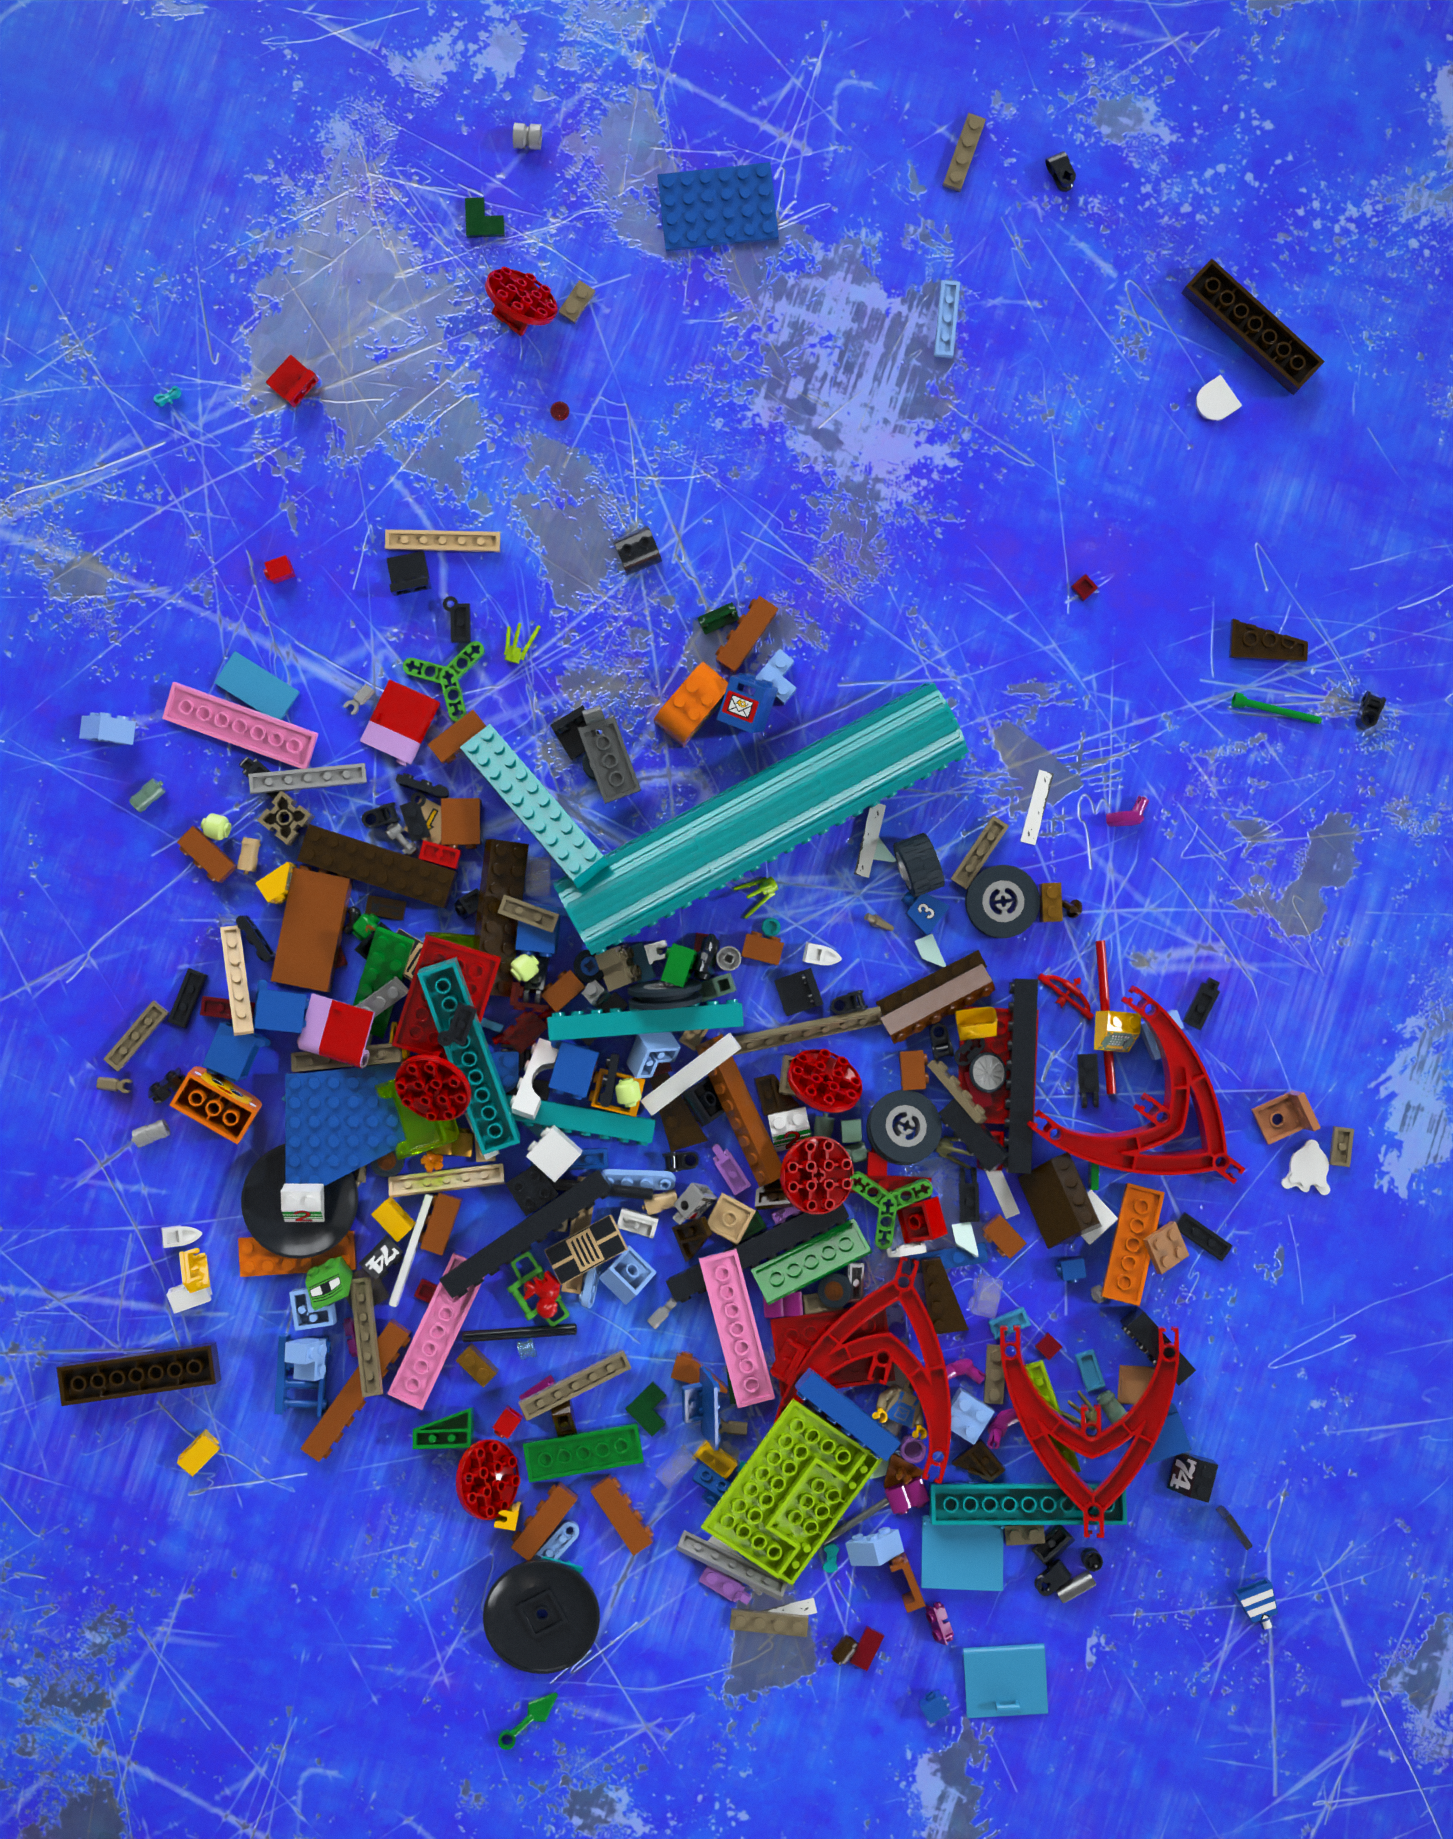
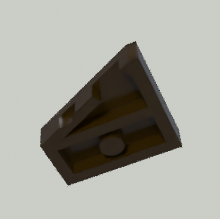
[754,1074,799,1116]
[755,1179,794,1210]
[672,1216,712,1262]
[952,1439,1006,1482]

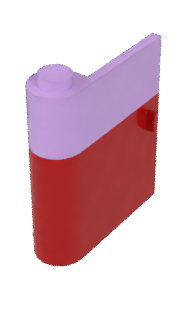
[360,679,440,767]
[297,993,375,1069]

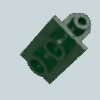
[697,602,739,635]

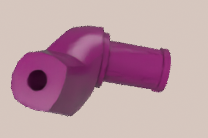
[1106,796,1149,827]
[946,1358,986,1385]
[987,1408,1019,1449]

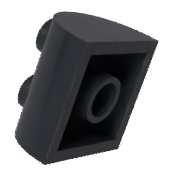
[612,525,662,576]
[682,1076,725,1127]

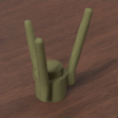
[935,1135,971,1169]
[1061,1390,1097,1431]

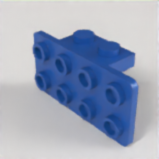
[682,1366,721,1451]

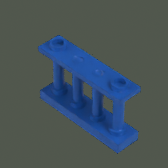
[274,1333,331,1417]

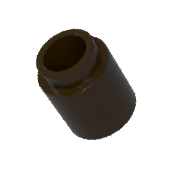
[831,1634,859,1666]

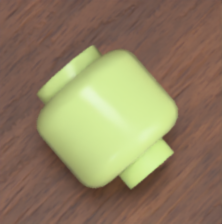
[201,813,231,841]
[510,954,539,982]
[615,1078,642,1108]

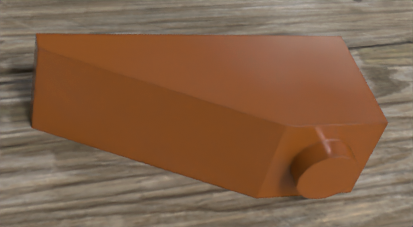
[671,1351,728,1394]

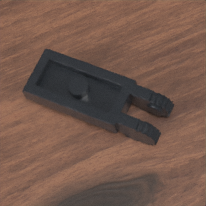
[395,773,449,799]
[236,915,276,962]
[523,956,550,1005]
[600,1053,620,1108]
[1077,1053,1099,1108]
[958,1167,980,1222]

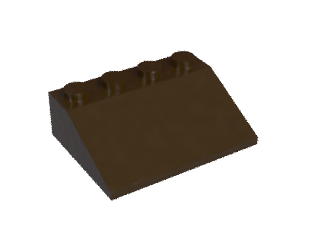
[1018,1152,1102,1249]

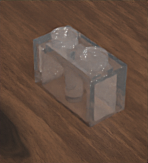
[523,857,551,897]
[968,1274,1004,1319]
[655,1444,697,1490]

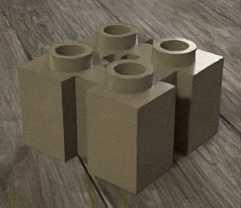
[257,791,315,846]
[595,944,642,992]

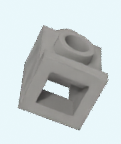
[582,980,612,1009]

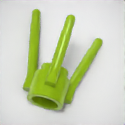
[504,623,541,664]
[734,876,779,919]

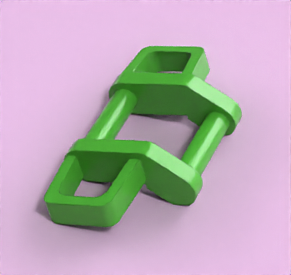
[506,1251,570,1326]

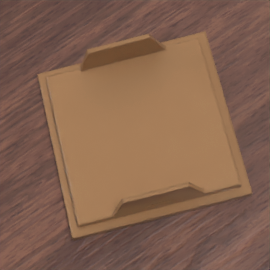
[1117,1365,1155,1405]

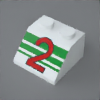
[767,1106,811,1152]
[281,1184,325,1222]

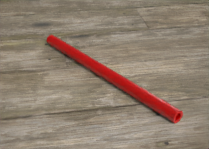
[1096,940,1116,1094]

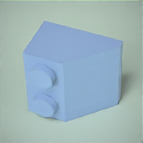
[599,1245,657,1305]

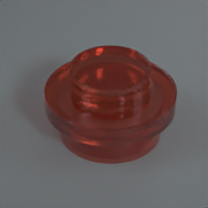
[550,401,570,421]

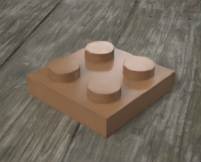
[1143,1221,1189,1274]

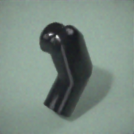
[343,906,362,935]

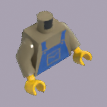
[872,1378,927,1440]

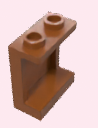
[441,798,482,849]
[888,1552,926,1613]

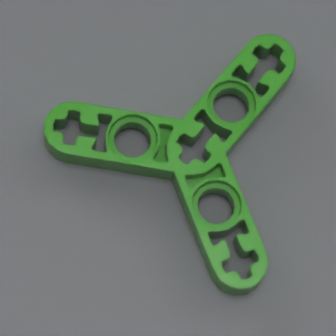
[403,641,485,722]
[849,1171,933,1250]

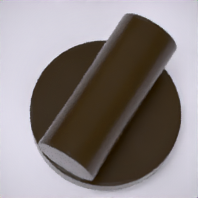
[1062,899,1082,918]

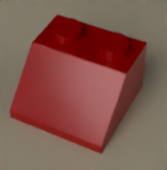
[896,1196,948,1243]

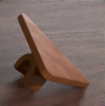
[883,1453,923,1488]

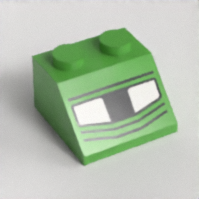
[305,1256,353,1311]

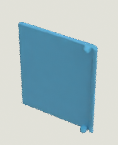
[921,1516,1005,1591]
[962,1643,1048,1718]

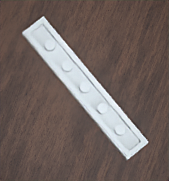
[640,1033,741,1116]
[389,1193,434,1307]

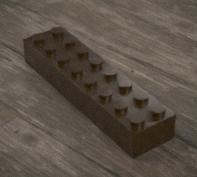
[1181,258,1325,395]
[297,824,458,909]
[473,839,529,997]
[56,1342,221,1406]

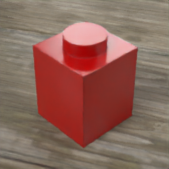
[263,555,296,584]
[867,1148,887,1176]
[492,1405,523,1439]

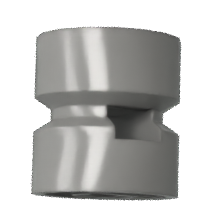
[513,123,542,150]
[716,946,741,971]

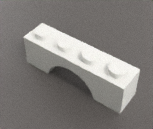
[510,1038,559,1120]

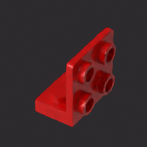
[266,355,319,408]

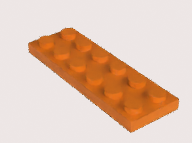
[1101,1183,1165,1306]
[238,1230,357,1277]

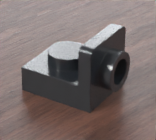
[454,888,480,920]

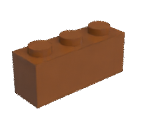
[427,709,486,764]
[177,826,237,883]
[419,1192,463,1255]

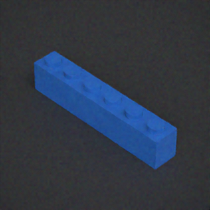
[795,1367,901,1461]

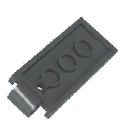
[578,705,641,804]

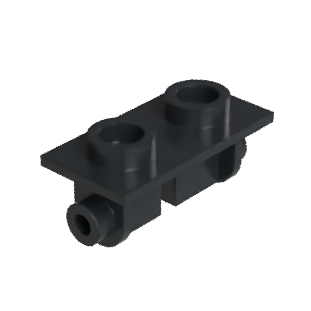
[148,1067,186,1104]

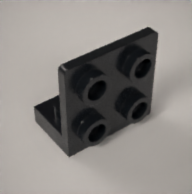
[387,551,432,596]
[550,705,600,760]
[774,968,823,1016]
[505,1164,558,1216]

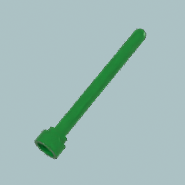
[1231,692,1322,724]

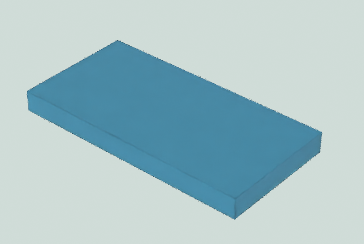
[214,651,300,720]

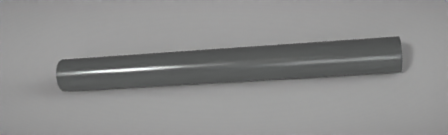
[823,1497,889,1545]

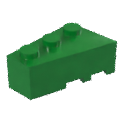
[661,943,698,988]
[413,1407,474,1449]

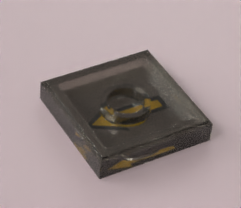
[1216,1505,1252,1550]

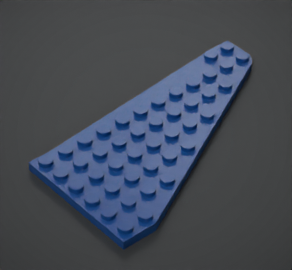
[285,1052,519,1186]

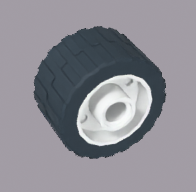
[893,833,945,897]

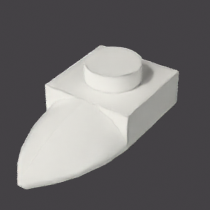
[802,942,842,965]
[161,1225,202,1248]

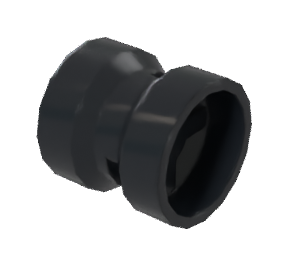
[1081,1547,1103,1572]

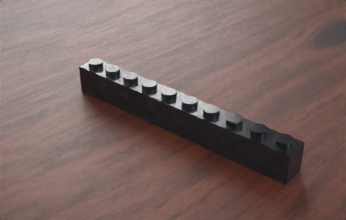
[1002,979,1038,1174]
[439,1168,614,1298]
[666,1203,849,1303]

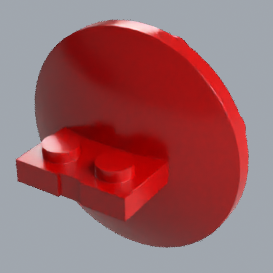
[485,267,558,336]
[787,1049,862,1113]
[394,1051,471,1121]
[780,1136,854,1214]
[456,1439,520,1520]

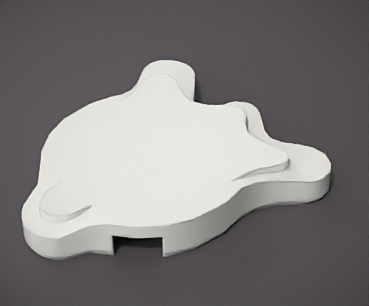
[1281,1139,1330,1195]

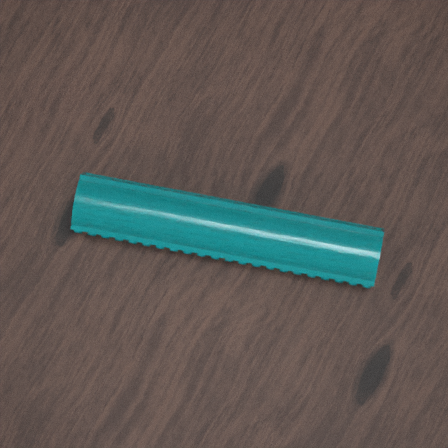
[554,682,969,955]

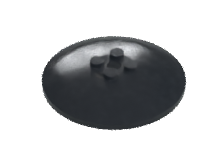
[241,1144,359,1259]
[483,1559,600,1674]

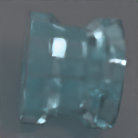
[517,1338,537,1360]

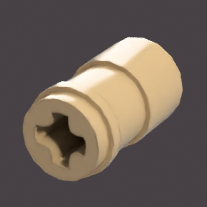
[237,837,261,875]
[642,1189,678,1216]

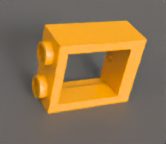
[589,1068,646,1117]

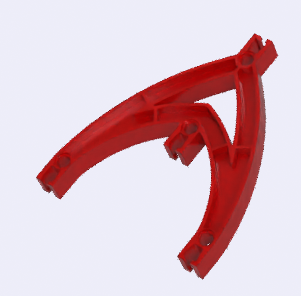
[1027,985,1245,1184]
[773,1256,951,1484]
[1000,1325,1179,1538]

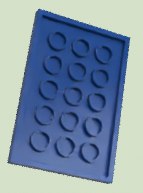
[657,162,779,251]

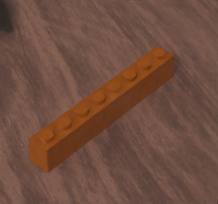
[695,1034,782,1187]
[300,1319,412,1462]

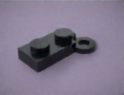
[443,596,471,643]
[400,792,431,842]

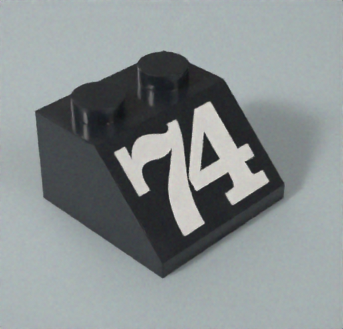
[359,1235,403,1280]
[1167,1452,1218,1503]

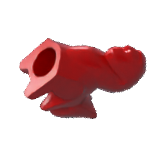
[524,1270,560,1319]

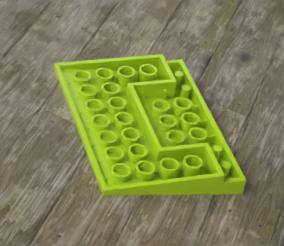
[701,1398,883,1585]

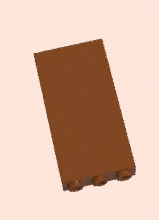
[271,865,353,992]

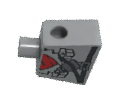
[673,1183,718,1225]

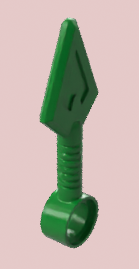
[498,1692,558,1750]

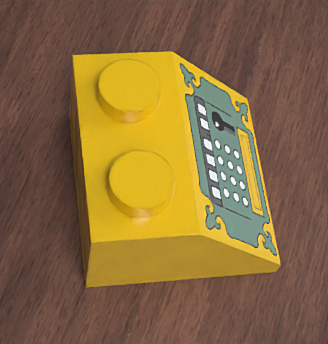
[255,862,297,905]
[1094,1011,1141,1052]

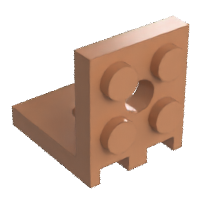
[1251,1090,1321,1145]

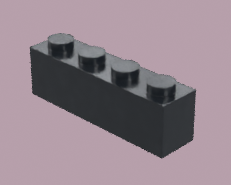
[939,1098,1011,1172]

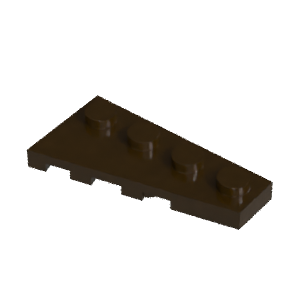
[1229,619,1308,662]
[649,1072,708,1152]
[921,1257,969,1334]

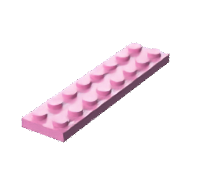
[162,682,319,769]
[699,1249,775,1408]
[387,1253,485,1410]

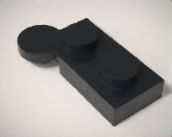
[437,1002,477,1046]

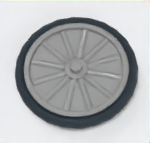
[969,1052,1007,1093]

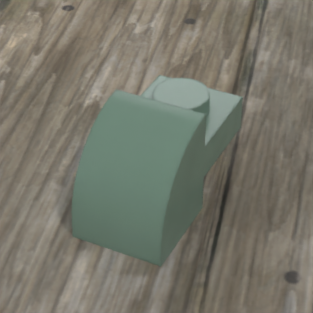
[698,972,737,1002]
[840,1119,862,1143]

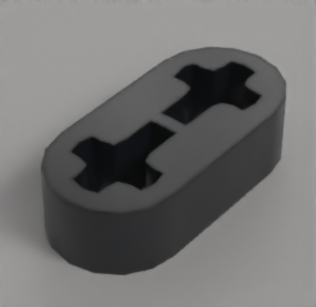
[954,1038,985,1066]

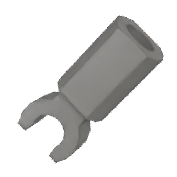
[343,683,375,716]
[647,1297,677,1329]

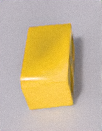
[955,1007,997,1041]

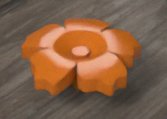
[420,1150,443,1173]

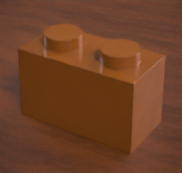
[741,931,784,965]
[542,970,586,1013]
[899,1050,929,1090]
[981,1213,1027,1259]

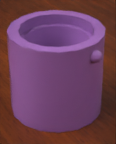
[899,1434,927,1463]

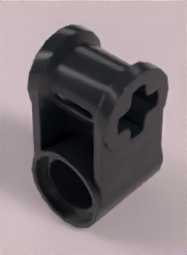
[1045,151,1076,192]
[1355,691,1386,730]
[362,802,401,829]
[830,989,868,1014]
[929,1022,954,1060]
[662,1150,700,1172]
[1034,1559,1072,1596]

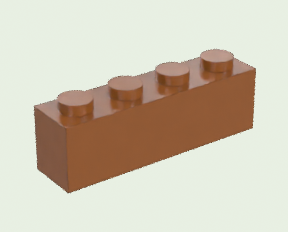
[715,596,778,674]
[590,1474,654,1556]
[511,1482,578,1561]

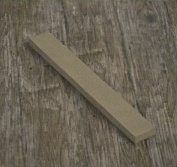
[733,1006,882,1055]

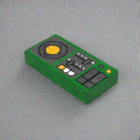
[1088,1161,1099,1190]

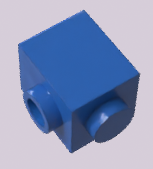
[1056,1256,1087,1283]
[919,1690,951,1724]

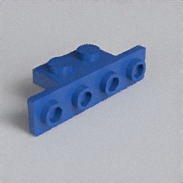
[692,1464,731,1506]

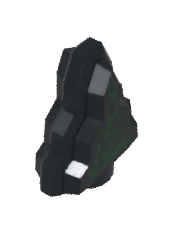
[692,933,719,981]

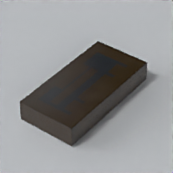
[365,895,407,921]

